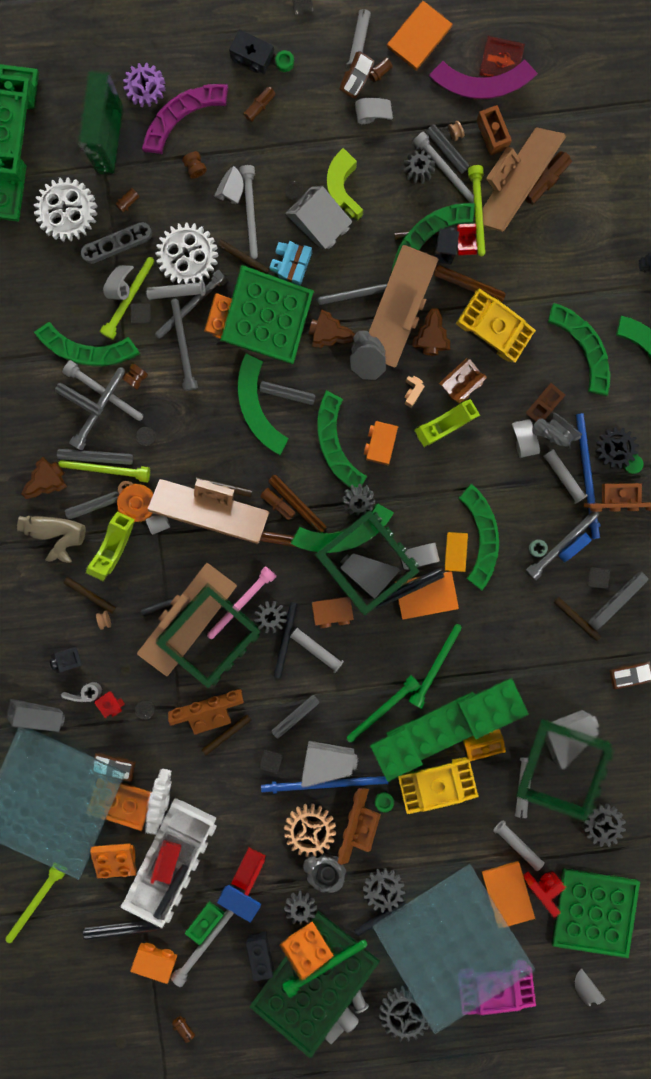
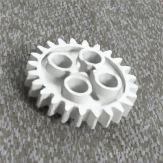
[34,177,97,241]
[155,222,218,285]
[146,769,171,834]

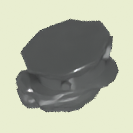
[350,331,386,380]
[532,412,582,449]
[303,853,346,893]

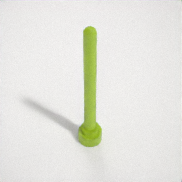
[468,165,485,257]
[99,257,154,340]
[58,460,150,482]
[6,863,67,943]

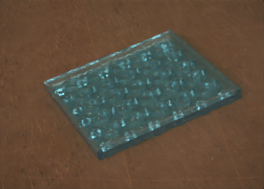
[0,727,126,880]
[372,864,535,1034]

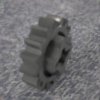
[582,803,626,847]
[363,868,405,912]

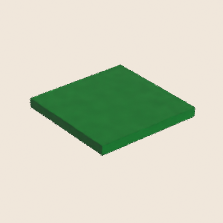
[220,265,314,364]
[551,868,640,958]

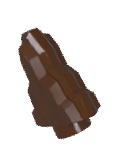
[412,308,450,356]
[309,310,355,348]
[21,457,67,499]

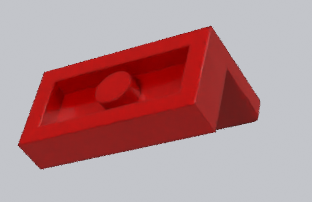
[150,840,182,885]
[231,847,266,896]

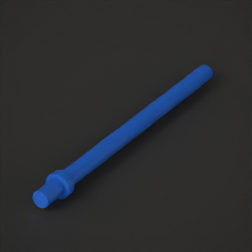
[576,413,600,539]
[261,776,388,794]

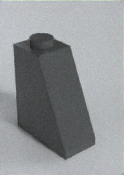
[340,554,400,599]
[7,699,65,732]

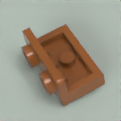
[439,358,487,403]

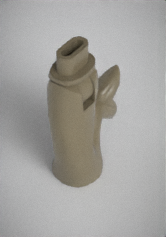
[17,516,85,563]

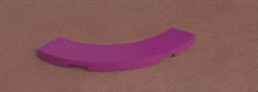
[429,60,538,99]
[142,84,229,154]

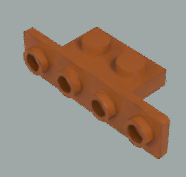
[584,483,651,512]
[168,689,244,735]
[338,788,381,865]

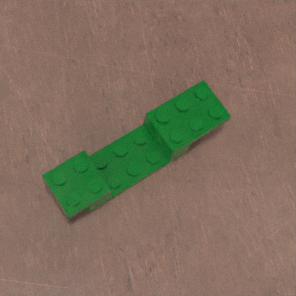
[0,64,39,222]
[370,678,529,782]

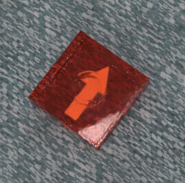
[479,36,525,77]

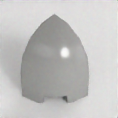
[214,166,244,204]
[575,968,605,1006]

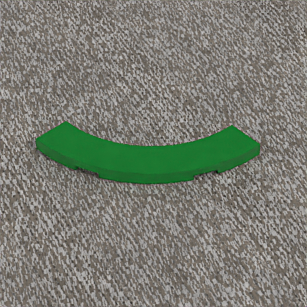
[391,203,475,274]
[548,303,610,396]
[616,316,651,359]
[34,322,140,366]
[238,353,289,456]
[318,390,367,489]
[458,484,499,591]
[291,503,394,553]

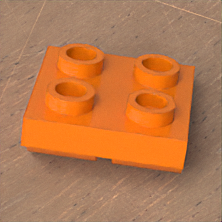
[204,293,232,339]
[91,844,136,878]
[280,922,333,980]

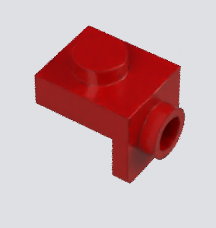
[457,224,478,255]
[95,691,125,718]

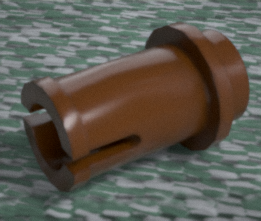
[369,58,393,82]
[115,188,140,212]
[172,1016,195,1043]

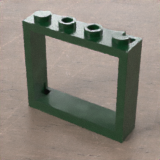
[79,71,123,174]
[315,511,419,616]
[155,583,260,688]
[517,719,614,821]

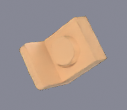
[404,376,424,408]

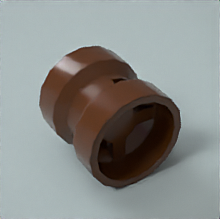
[182,151,207,179]
[122,363,148,390]

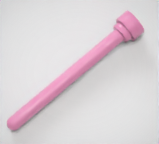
[207,566,277,639]

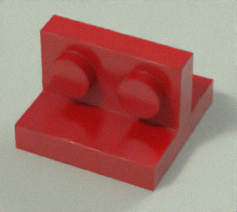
[523,871,566,918]

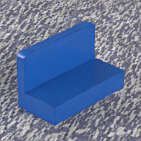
[217,885,261,922]

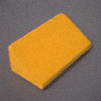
[445,532,468,572]
[463,729,506,761]

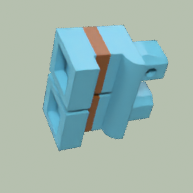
[270,241,312,286]

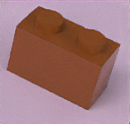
[476,105,512,156]
[312,596,354,628]

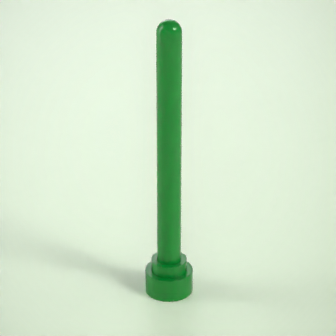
[409,624,461,709]
[347,675,421,742]
[283,940,367,998]

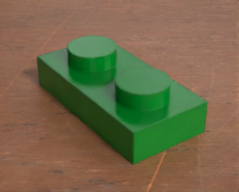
[185,901,224,945]

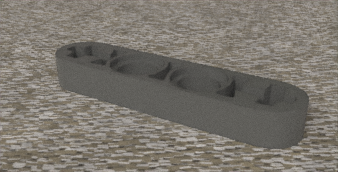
[81,222,152,264]
[588,571,649,630]

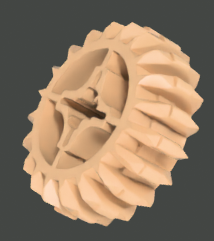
[284,804,336,857]

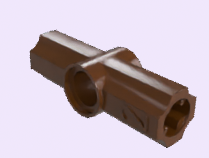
[525,151,572,205]

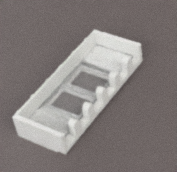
[121,798,217,928]

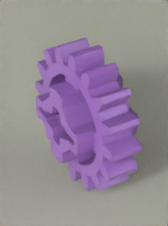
[123,63,165,107]

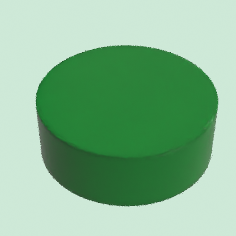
[275,50,294,72]
[623,455,643,474]
[375,792,394,812]

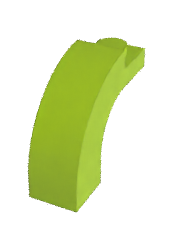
[327,148,363,221]
[414,399,480,447]
[86,512,135,581]

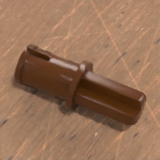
[243,87,276,122]
[261,488,295,520]

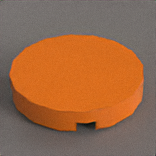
[117,484,153,522]

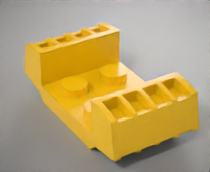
[456,289,536,363]
[398,757,479,814]

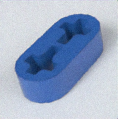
[558,532,592,562]

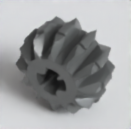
[403,150,435,184]
[342,483,375,517]
[255,601,287,633]
[284,890,317,926]

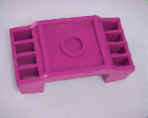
[458,962,536,1015]

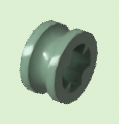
[529,540,548,557]

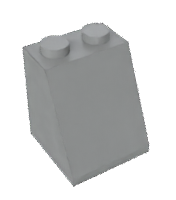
[285,186,352,249]
[545,710,599,769]
[301,741,358,787]

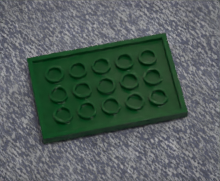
[249,911,380,1058]

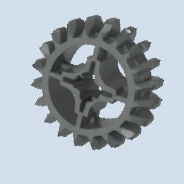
[379,986,432,1042]

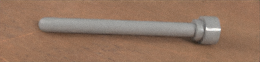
[412,131,474,203]
[239,165,258,259]
[62,360,143,421]
[170,909,234,987]

